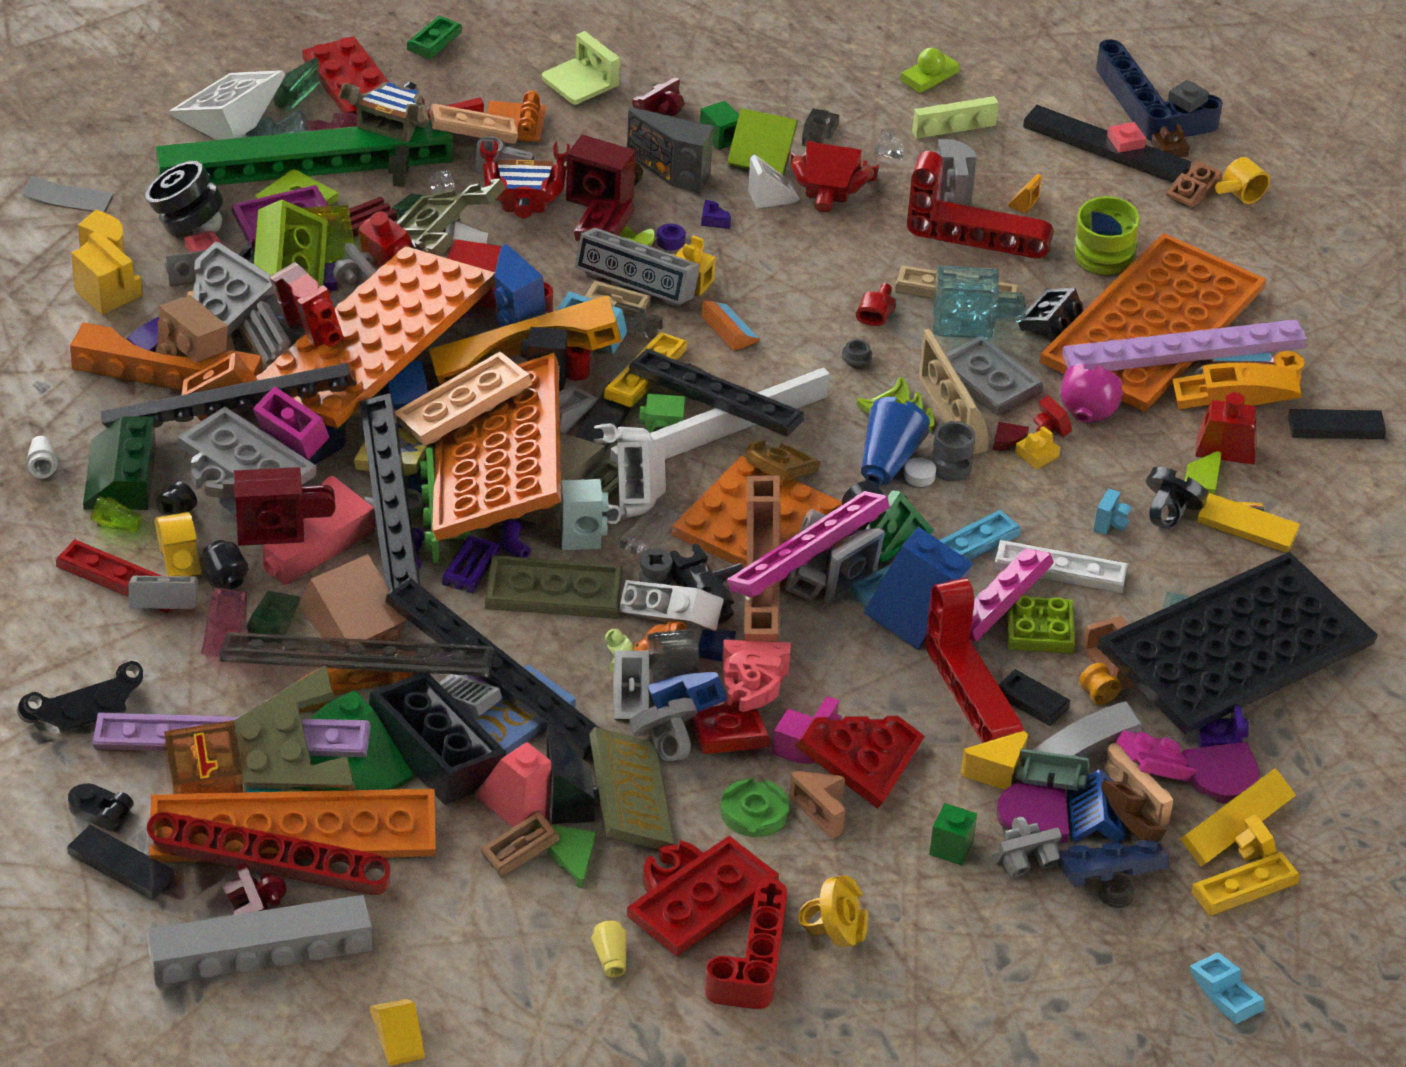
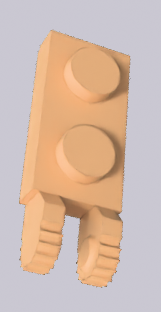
[1105,742,1173,827]

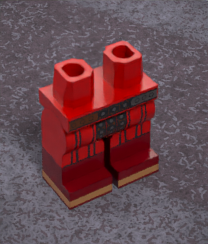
[269,262,344,347]

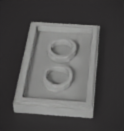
[946,335,1044,416]

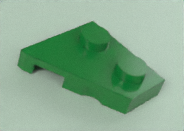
[865,490,934,562]

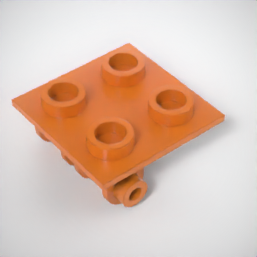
[487,90,547,142]

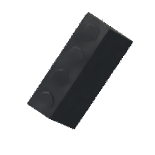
[369,671,506,805]

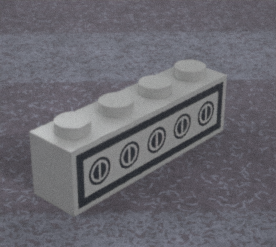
[575,228,700,306]

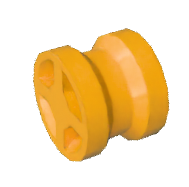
[1273,351,1305,385]
[1079,663,1121,705]

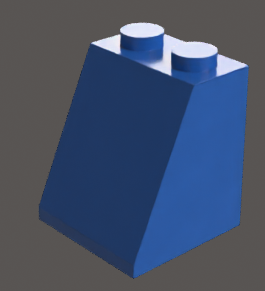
[864,527,974,650]

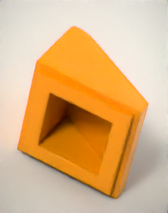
[1008,174,1042,213]

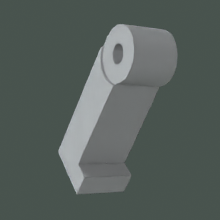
[785,509,828,601]

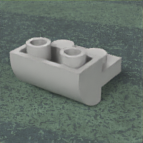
[933,139,977,205]

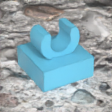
[1094,488,1132,535]

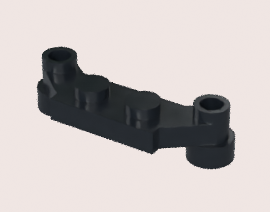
[17,661,143,733]

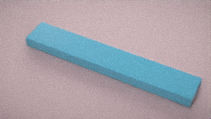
[850,510,1021,607]

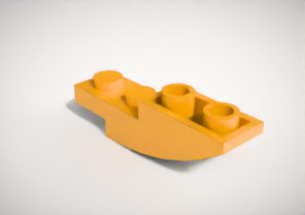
[1172,362,1302,410]

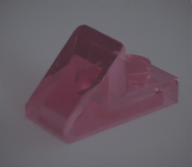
[201,587,247,660]

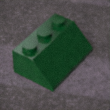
[83,416,156,510]

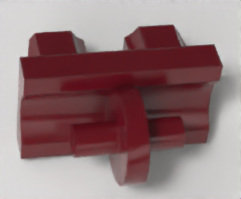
[632,78,685,116]
[223,862,287,915]

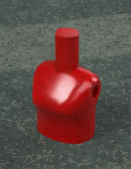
[856,283,896,326]

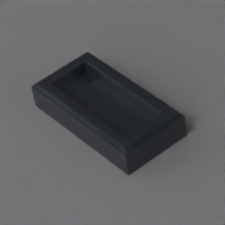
[998,669,1070,726]

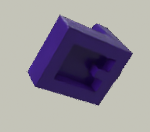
[1196,705,1249,748]

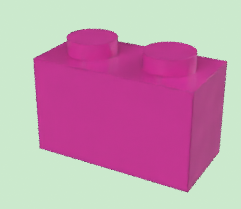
[253,386,329,460]

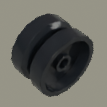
[145,161,223,235]

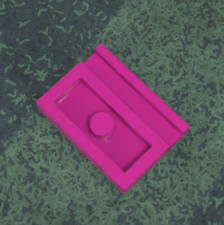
[1117,730,1197,782]

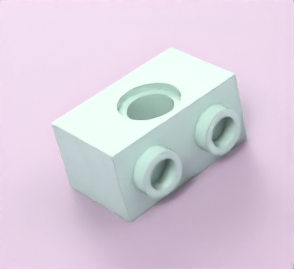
[560,479,608,550]

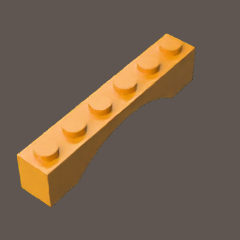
[429,295,622,385]

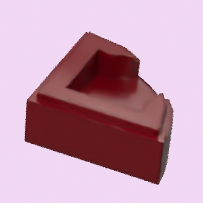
[993,422,1029,451]

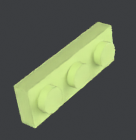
[912,96,999,139]

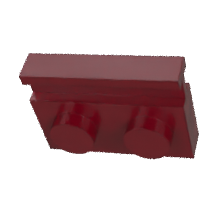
[573,200,635,241]

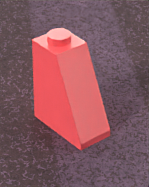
[477,742,551,836]

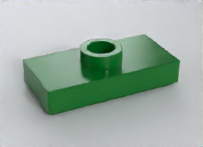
[407,15,462,59]

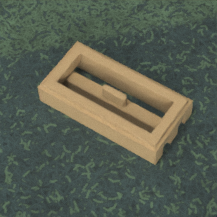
[584,281,651,322]

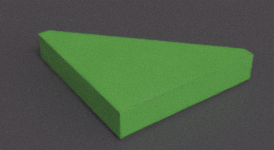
[531,824,596,888]

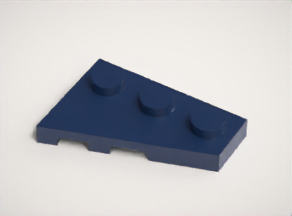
[1058,840,1169,887]

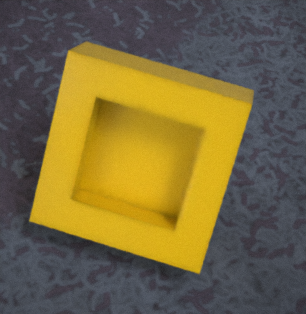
[1015,426,1061,469]
[1235,814,1277,861]

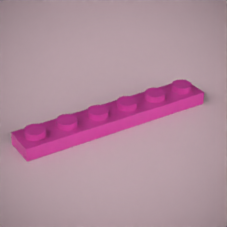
[727,491,890,597]

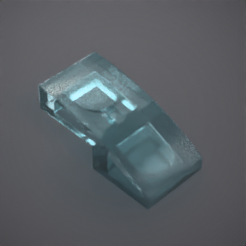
[246,109,308,137]

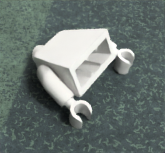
[594,423,666,524]

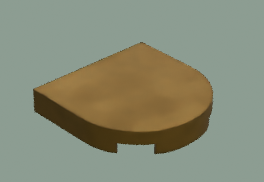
[745,439,821,482]

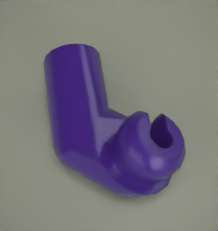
[499,519,531,558]

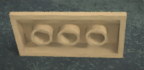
[919,329,989,454]

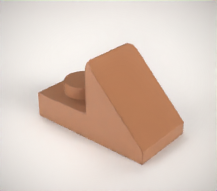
[789,771,845,839]

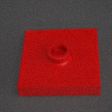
[688,701,770,754]

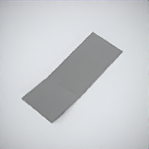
[21,176,113,212]

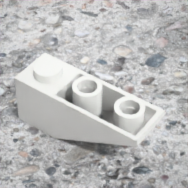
[618,580,724,631]

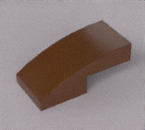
[1101,780,1166,842]

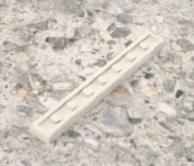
[610,367,830,473]

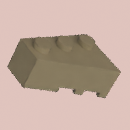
[519,432,605,525]

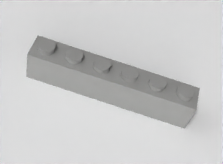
[147,895,372,985]

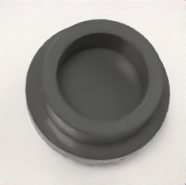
[842,339,873,367]

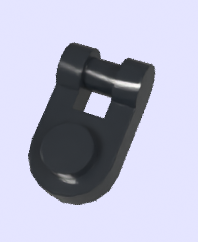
[68,783,134,830]

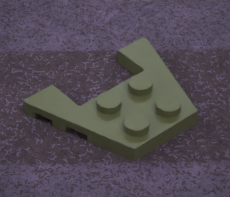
[396,179,506,256]
[231,666,356,791]

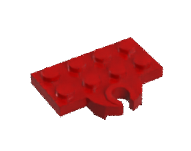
[627,836,779,957]

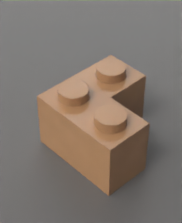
[156,295,228,363]

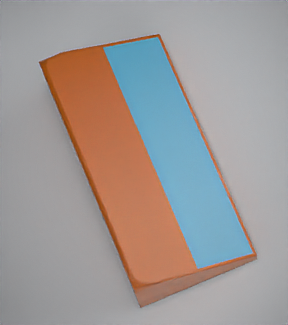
[701,300,760,351]

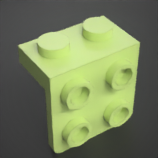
[542,31,621,104]

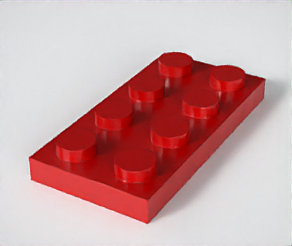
[302,36,389,121]

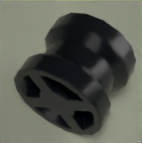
[156,481,197,516]

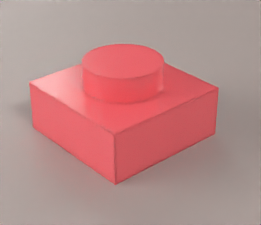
[1107,122,1146,153]

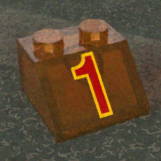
[164,720,244,794]

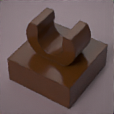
[1151,125,1190,157]

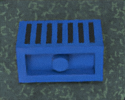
[1067,769,1126,843]

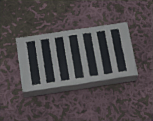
[439,673,502,716]

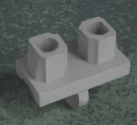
[333,244,378,290]
[993,817,1062,878]

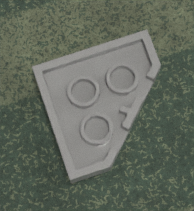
[193,241,275,337]

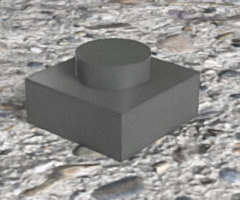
[1168,80,1209,113]

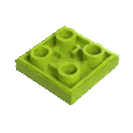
[1007,595,1075,654]

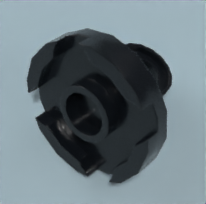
[1146,467,1209,528]

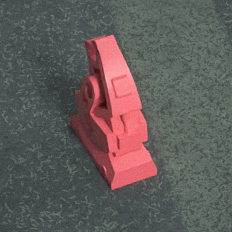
[722,640,791,712]

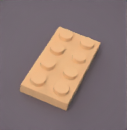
[395,352,532,446]

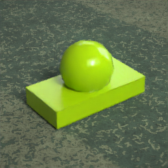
[900,47,960,93]

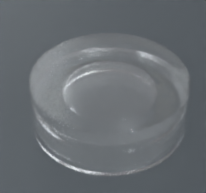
[429,170,455,194]

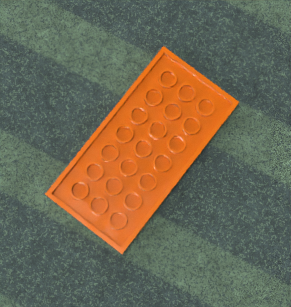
[1039,233,1266,412]
[256,246,495,428]
[432,353,561,541]

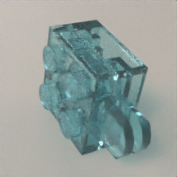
[932,265,1026,339]

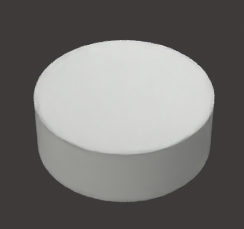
[904,457,936,487]

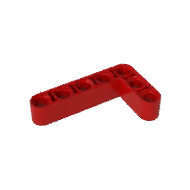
[907,151,1054,259]
[925,578,1024,743]

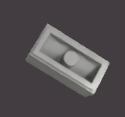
[128,576,199,609]

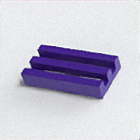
[442,535,499,594]

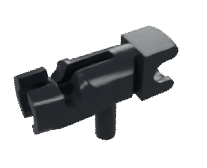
[670,544,744,624]

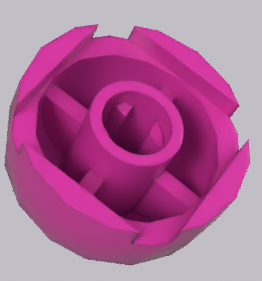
[1060,364,1124,423]

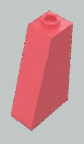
[262,475,375,585]

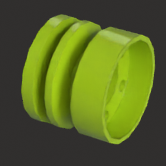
[1074,196,1140,275]

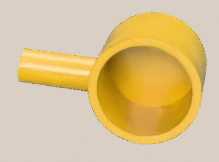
[1215,157,1270,204]

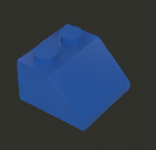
[494,244,546,327]

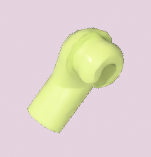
[605,629,634,673]

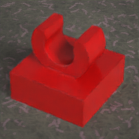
[1033,395,1072,437]

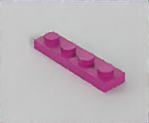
[970,548,1054,642]

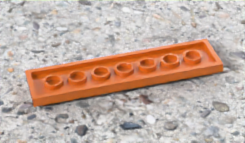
[149,789,436,863]

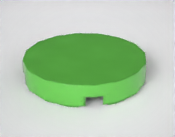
[720,778,790,837]

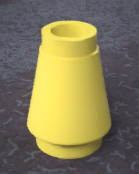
[591,921,627,978]

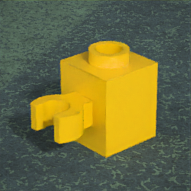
[672,235,716,296]

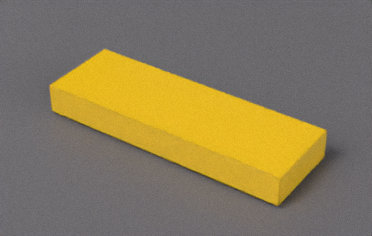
[1197,493,1300,553]
[1191,852,1301,916]

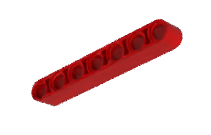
[147,812,390,895]

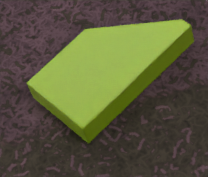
[1185,451,1221,495]

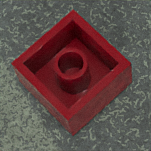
[566,134,636,207]

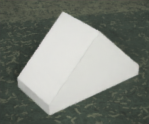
[748,154,800,208]
[613,651,649,719]

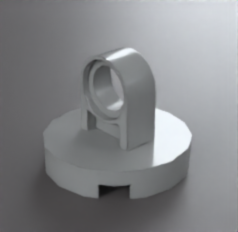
[630,698,698,762]

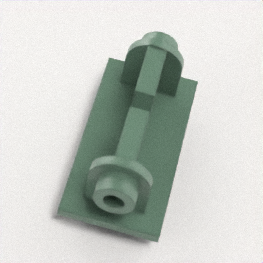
[1016,749,1090,792]

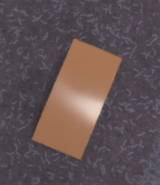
[1166,160,1222,208]

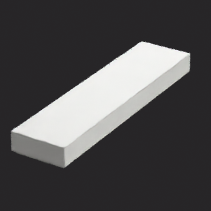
[994,540,1128,593]

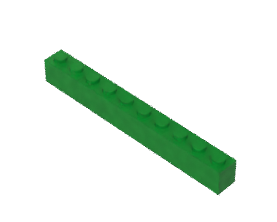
[156,119,453,185]

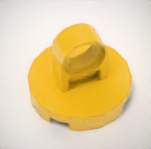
[798,875,868,948]

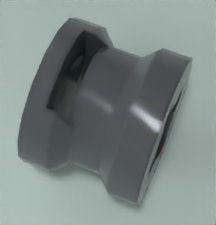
[639,548,672,585]

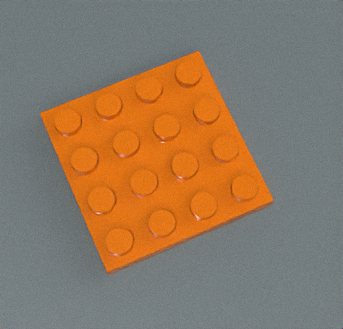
[672,455,842,587]

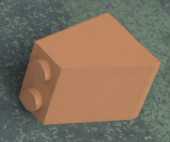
[298,554,407,659]

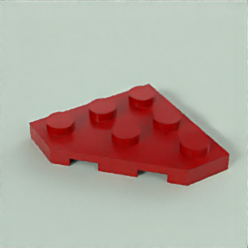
[795,715,925,809]

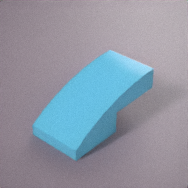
[1190,952,1264,1024]

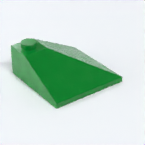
[293,690,414,791]

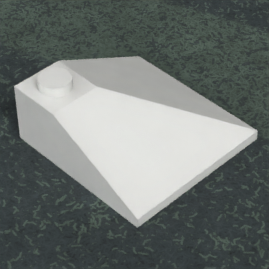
[169,70,285,140]

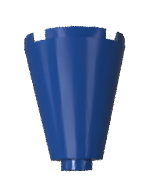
[861,397,930,486]

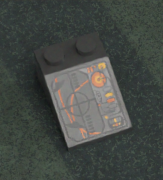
[627,107,714,193]

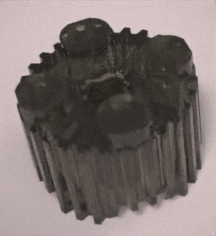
[646,630,699,697]

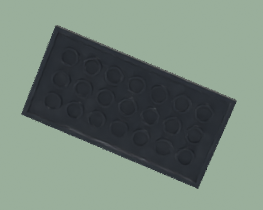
[1097,551,1378,735]

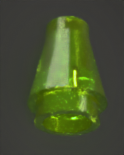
[91,496,142,533]

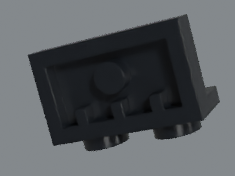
[1017,288,1084,343]

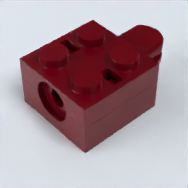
[234,467,336,546]

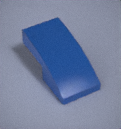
[648,672,727,712]

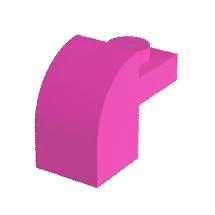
[772,696,842,764]

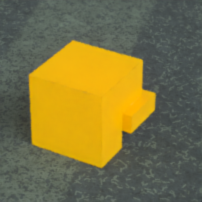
[71,231,143,315]

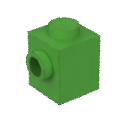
[639,394,685,433]

